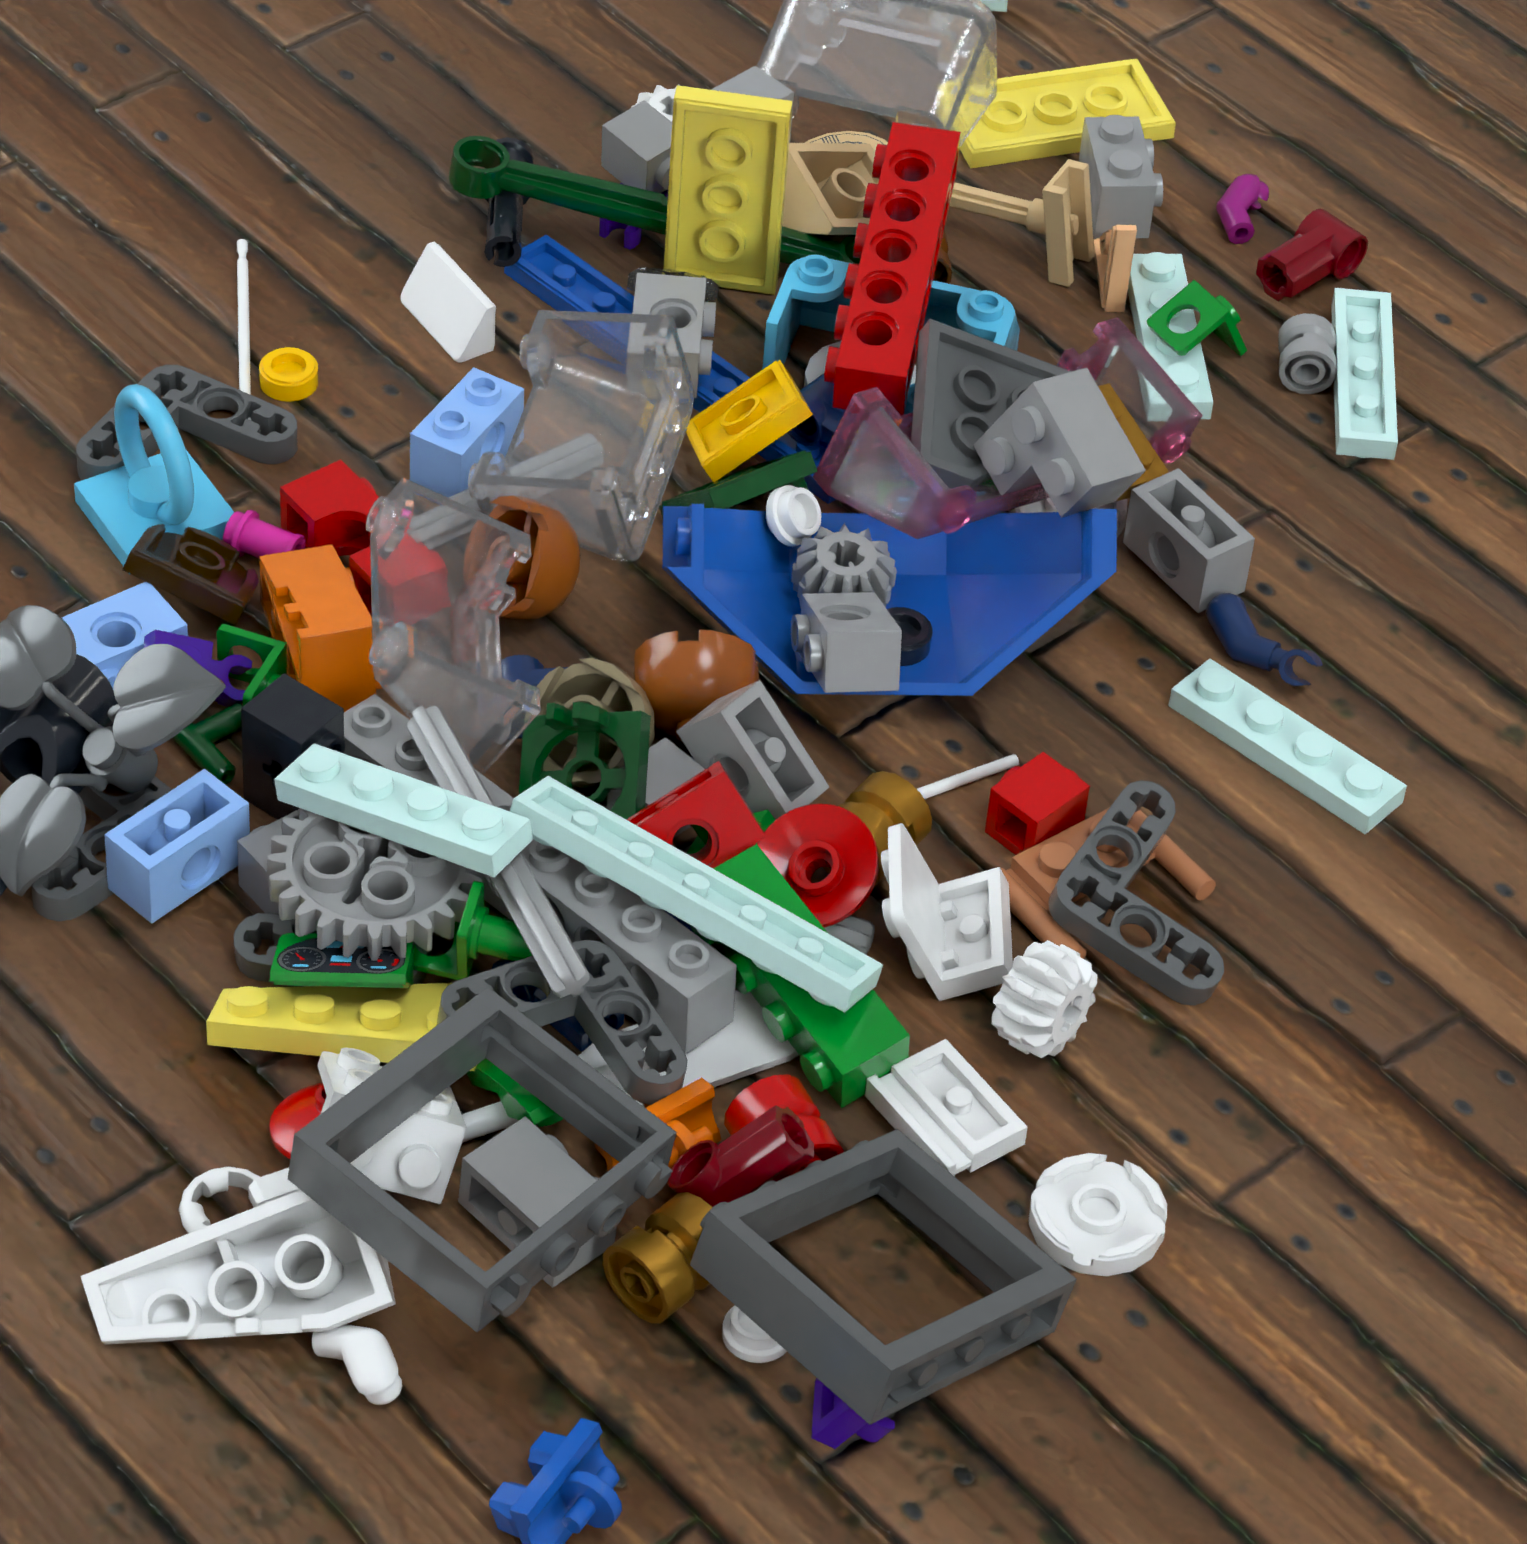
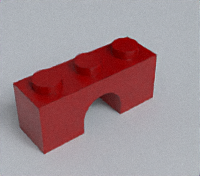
[280,459,449,636]

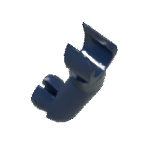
[1206,593,1323,686]

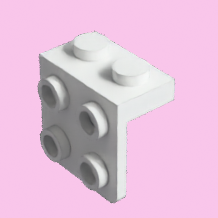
[881,823,1013,1001]
[317,1048,467,1204]

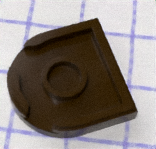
[122,524,259,625]

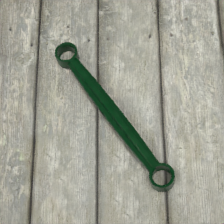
[448,136,861,264]

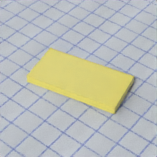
[935,58,1176,169]
[663,85,793,295]

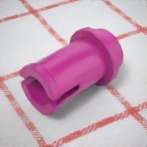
[223,510,306,559]

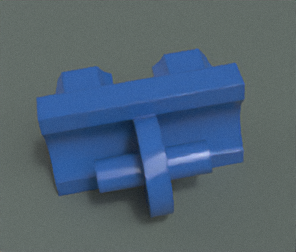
[489,1418,622,1544]

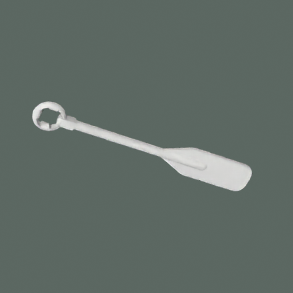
[179,990,799,1233]

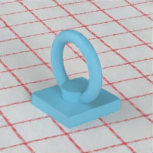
[74,384,234,574]

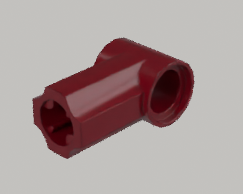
[1256,208,1368,302]
[667,1105,814,1207]

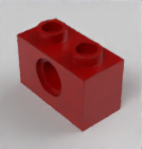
[626,761,766,868]

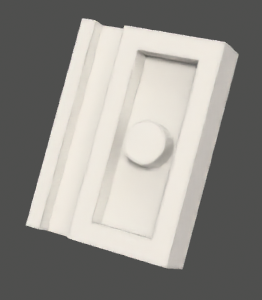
[865,1039,1028,1177]

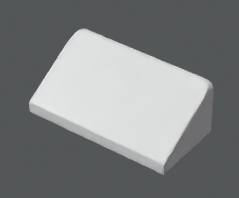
[400,241,496,363]

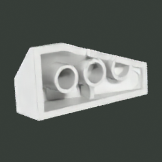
[80,1190,396,1345]

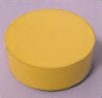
[259,347,318,402]

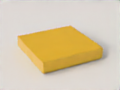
[683,360,813,482]

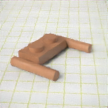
[1000,807,1216,959]

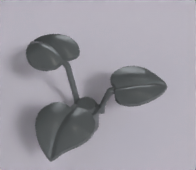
[0,605,226,897]

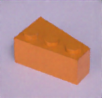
[259,544,385,712]

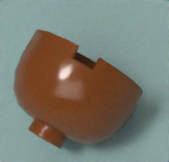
[463,495,581,620]
[634,630,759,744]

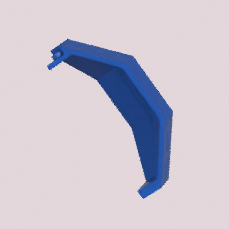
[662,504,1117,696]

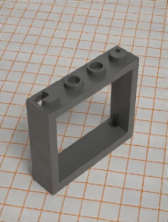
[287,987,677,1333]
[690,1129,1077,1425]

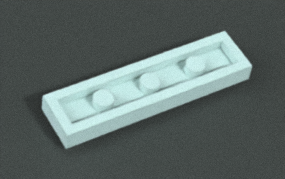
[1128,252,1213,420]
[1331,288,1398,460]
[1168,659,1407,834]
[274,743,533,877]

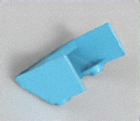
[762,255,1020,370]

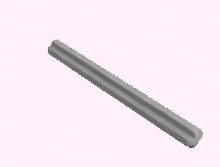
[407,705,590,998]

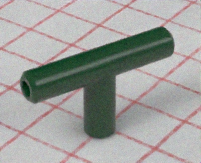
[172,703,243,785]

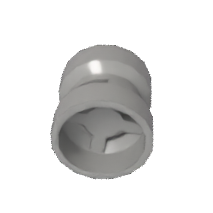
[1278,313,1337,394]

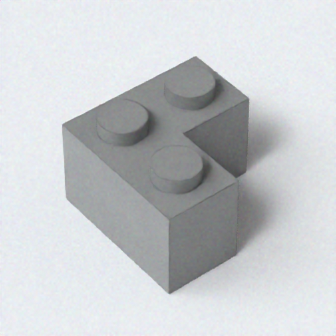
[973,367,1146,518]

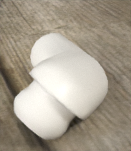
[312,1324,402,1405]

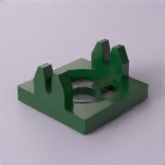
[658,450,818,518]
[519,702,651,819]

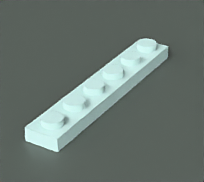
[509,776,883,1012]

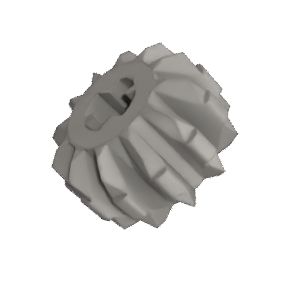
[791,523,897,608]

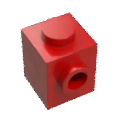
[985,752,1090,855]

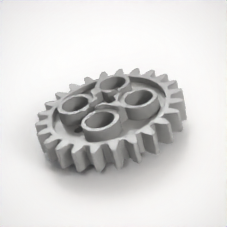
[267,808,485,961]

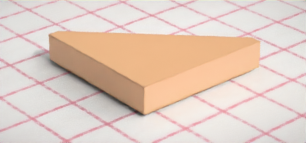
[1093,225,1137,312]

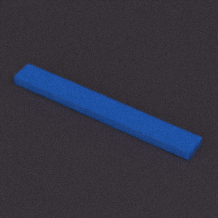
[504,234,870,504]

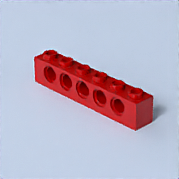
[824,122,961,419]

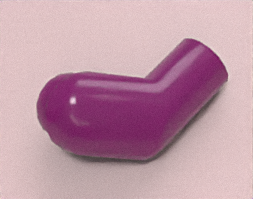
[1216,174,1269,244]

